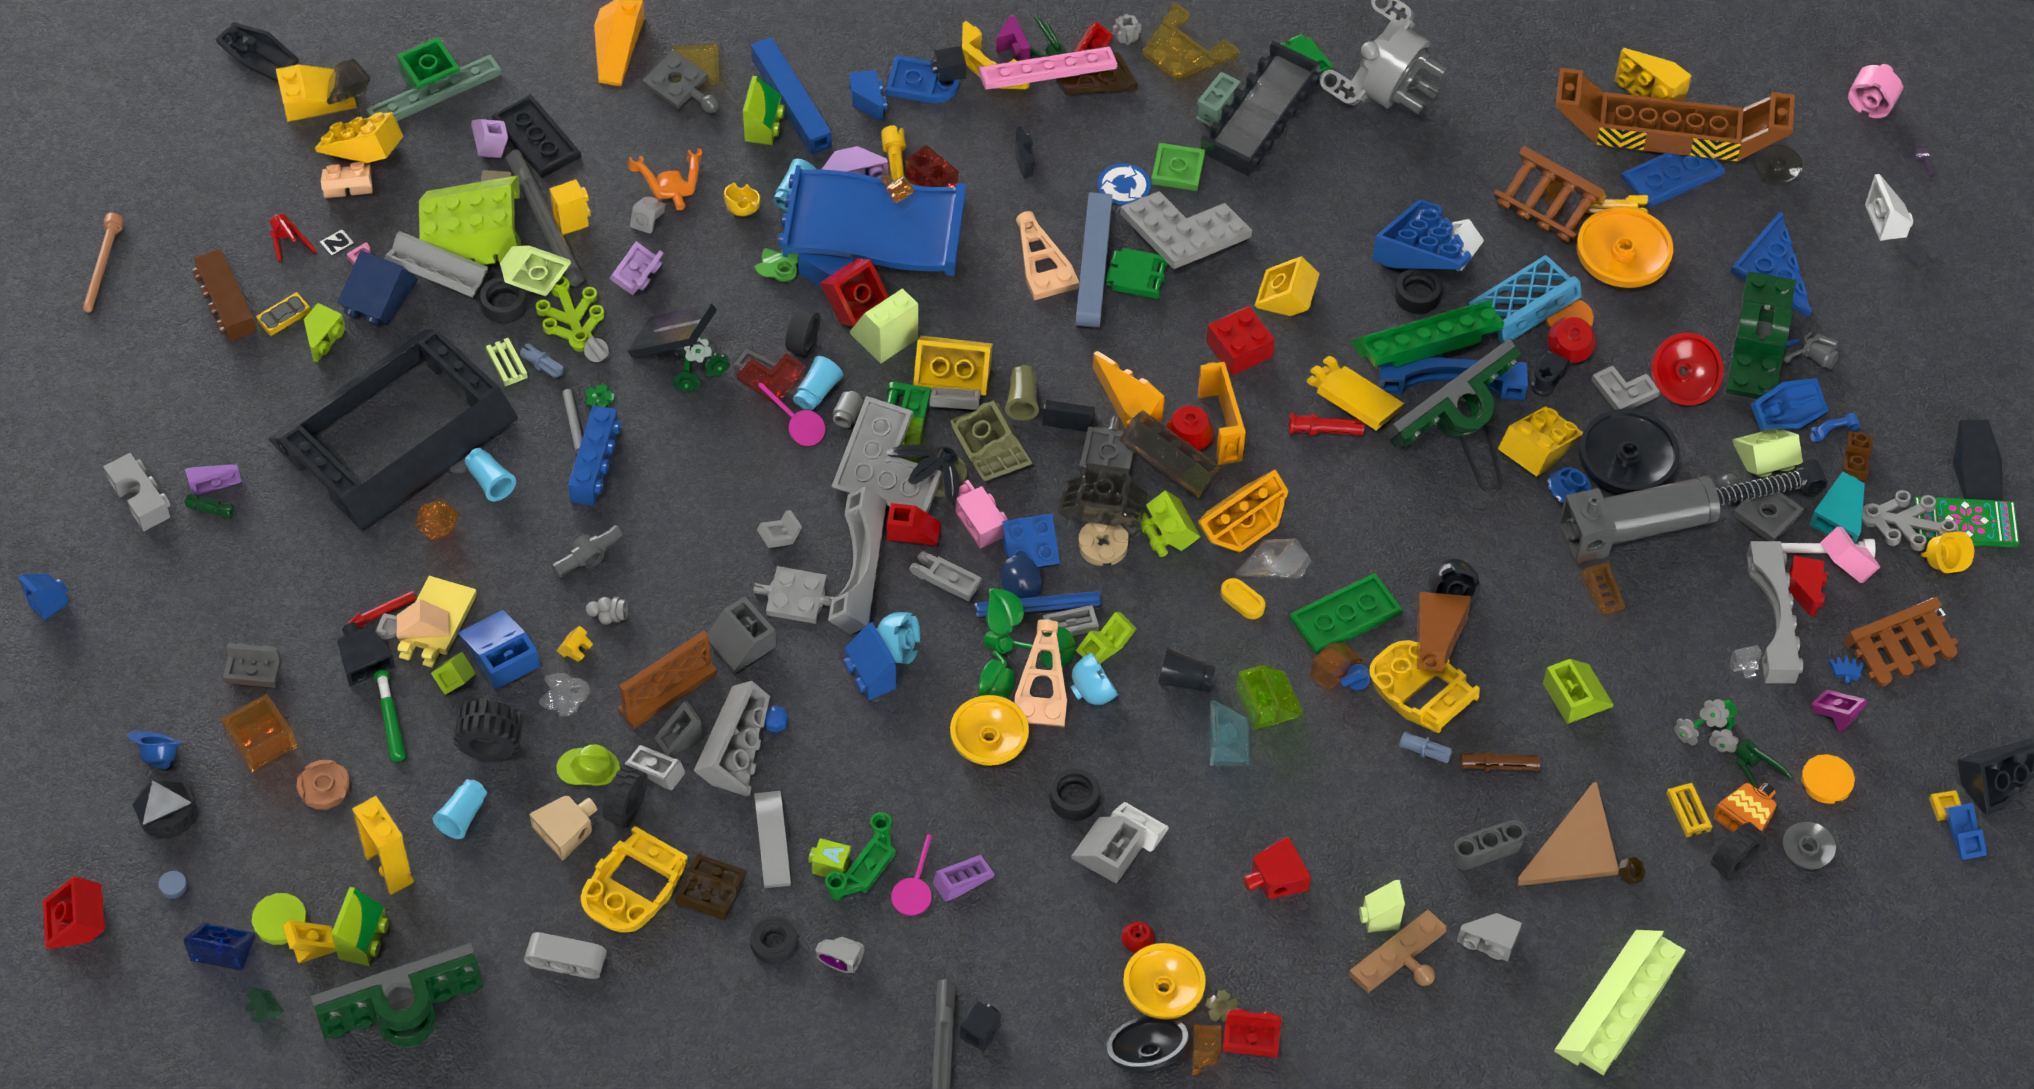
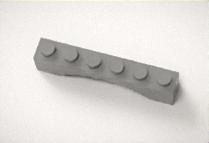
[828,487,887,635]
[1746,541,1803,683]

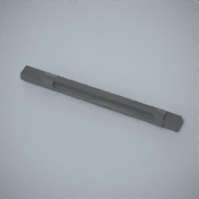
[506,149,585,287]
[932,979,956,1089]

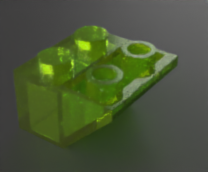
[1236,665,1303,730]

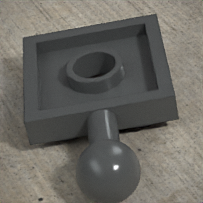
[642,50,719,113]
[1718,474,1804,541]

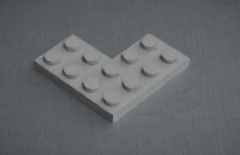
[1120,191,1252,269]
[831,396,942,514]

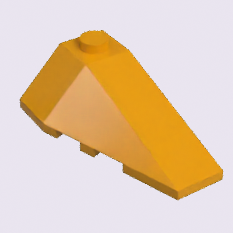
[594,0,645,86]
[1093,351,1165,441]

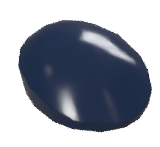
[1000,555,1042,598]

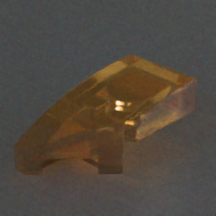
[1192,1024,1221,1076]

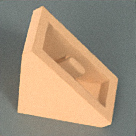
[397,599,449,639]

